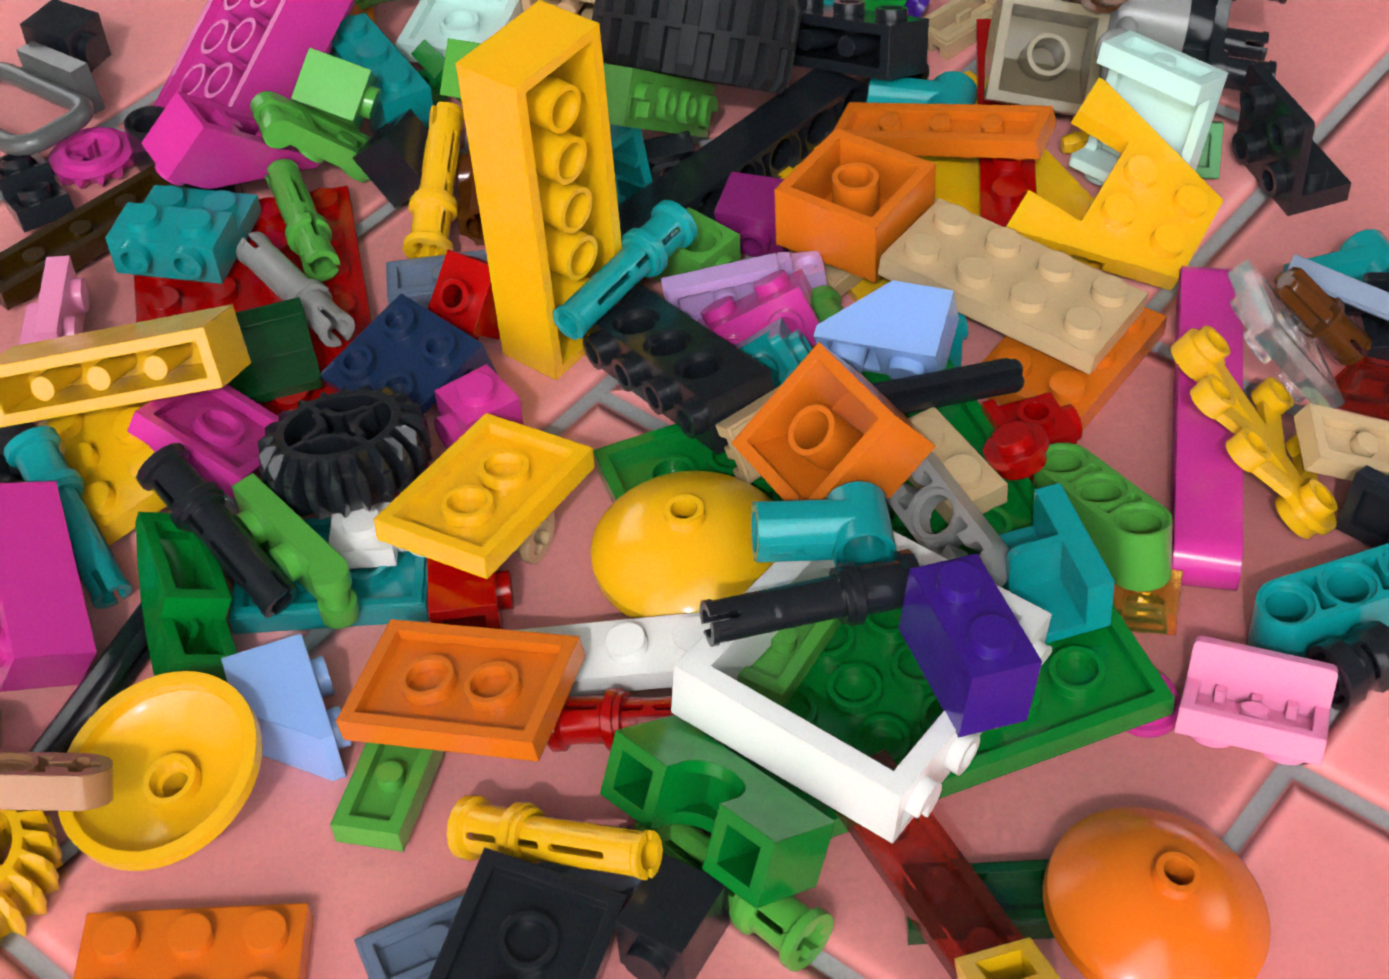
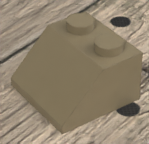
[984,0,1111,116]

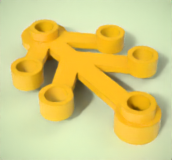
[1171,325,1338,539]

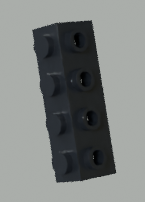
[793,0,929,81]

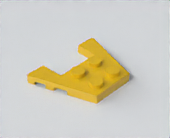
[1006,77,1224,291]

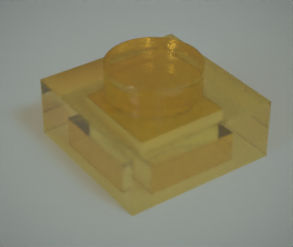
[1113,570,1183,636]

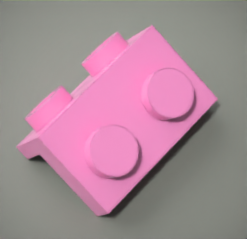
[19,255,90,345]
[1174,635,1338,766]

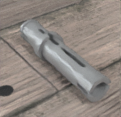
[236,232,355,347]

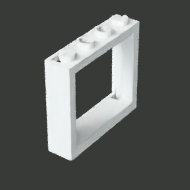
[671,531,1052,844]

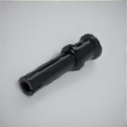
[136,443,299,618]
[700,549,919,647]

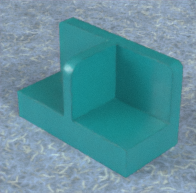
[999,483,1115,644]

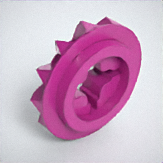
[49,127,134,189]

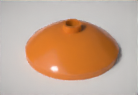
[1043,806,1271,979]

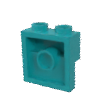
[105,185,262,284]

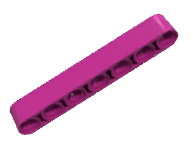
[1168,266,1243,591]

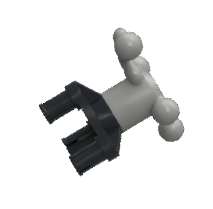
[1095,0,1287,91]

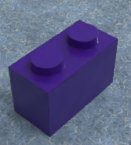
[899,554,1042,738]

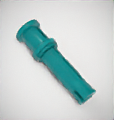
[553,200,698,340]
[3,426,133,609]

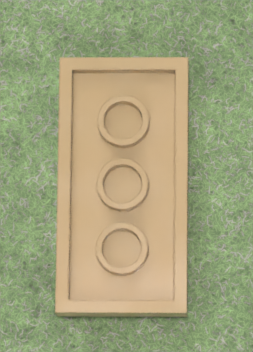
[878,198,1148,374]

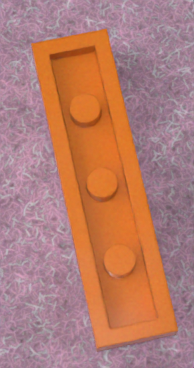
[834,102,1057,160]

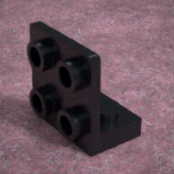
[1232,62,1351,216]

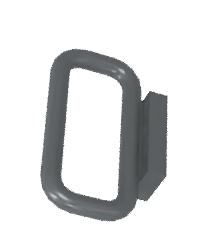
[0,41,105,156]

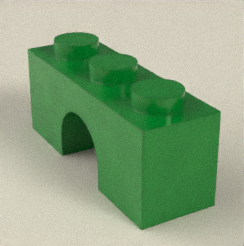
[600,715,836,909]

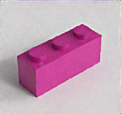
[0,481,97,692]

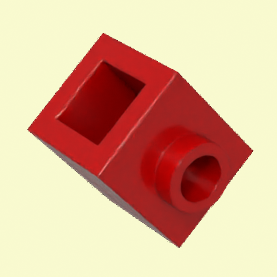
[428,249,500,340]
[427,558,514,629]

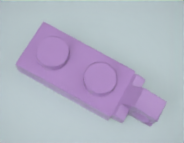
[661,251,827,321]

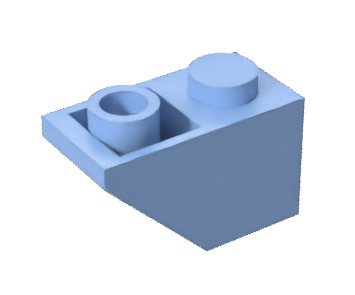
[814,280,959,380]
[221,633,352,781]

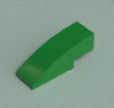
[135,512,237,683]

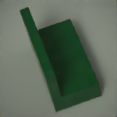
[228,297,323,404]

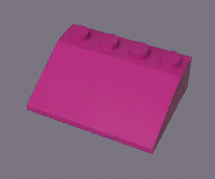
[153,0,354,113]

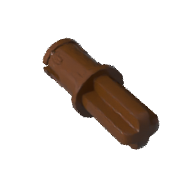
[1273,267,1372,366]

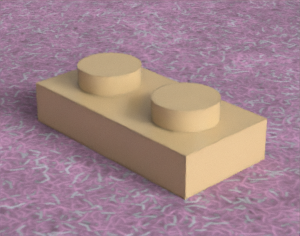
[1294,403,1389,481]
[908,407,1008,524]

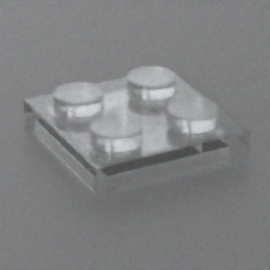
[1227,259,1345,409]

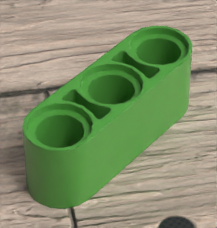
[1034,443,1173,592]

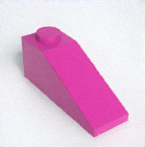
[141,91,320,189]

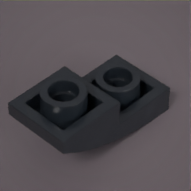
[0,153,75,233]

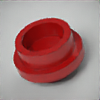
[983,421,1049,480]

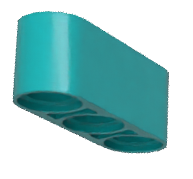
[1246,543,1389,658]

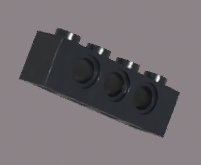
[583,285,774,455]

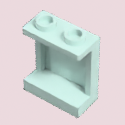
[1068,30,1228,186]

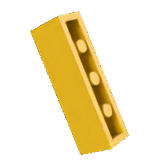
[0,304,251,428]

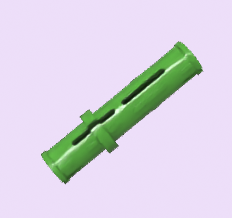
[265,159,340,281]

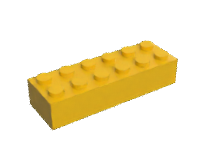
[455,0,622,381]

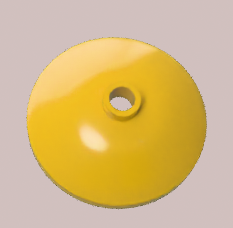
[590,471,775,619]
[58,671,263,871]

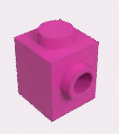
[434,364,524,449]

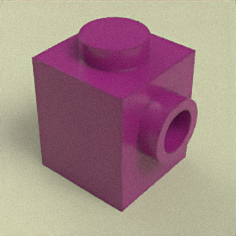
[714,172,789,257]

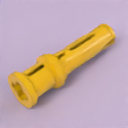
[402,102,464,259]
[446,795,663,880]

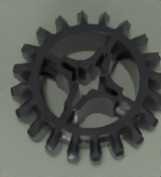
[257,385,432,520]

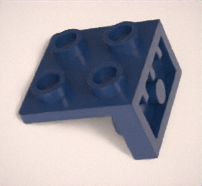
[321,293,498,415]

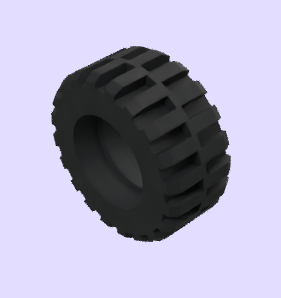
[592,0,802,94]

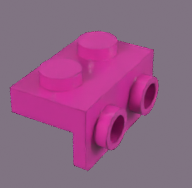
[697,269,820,346]

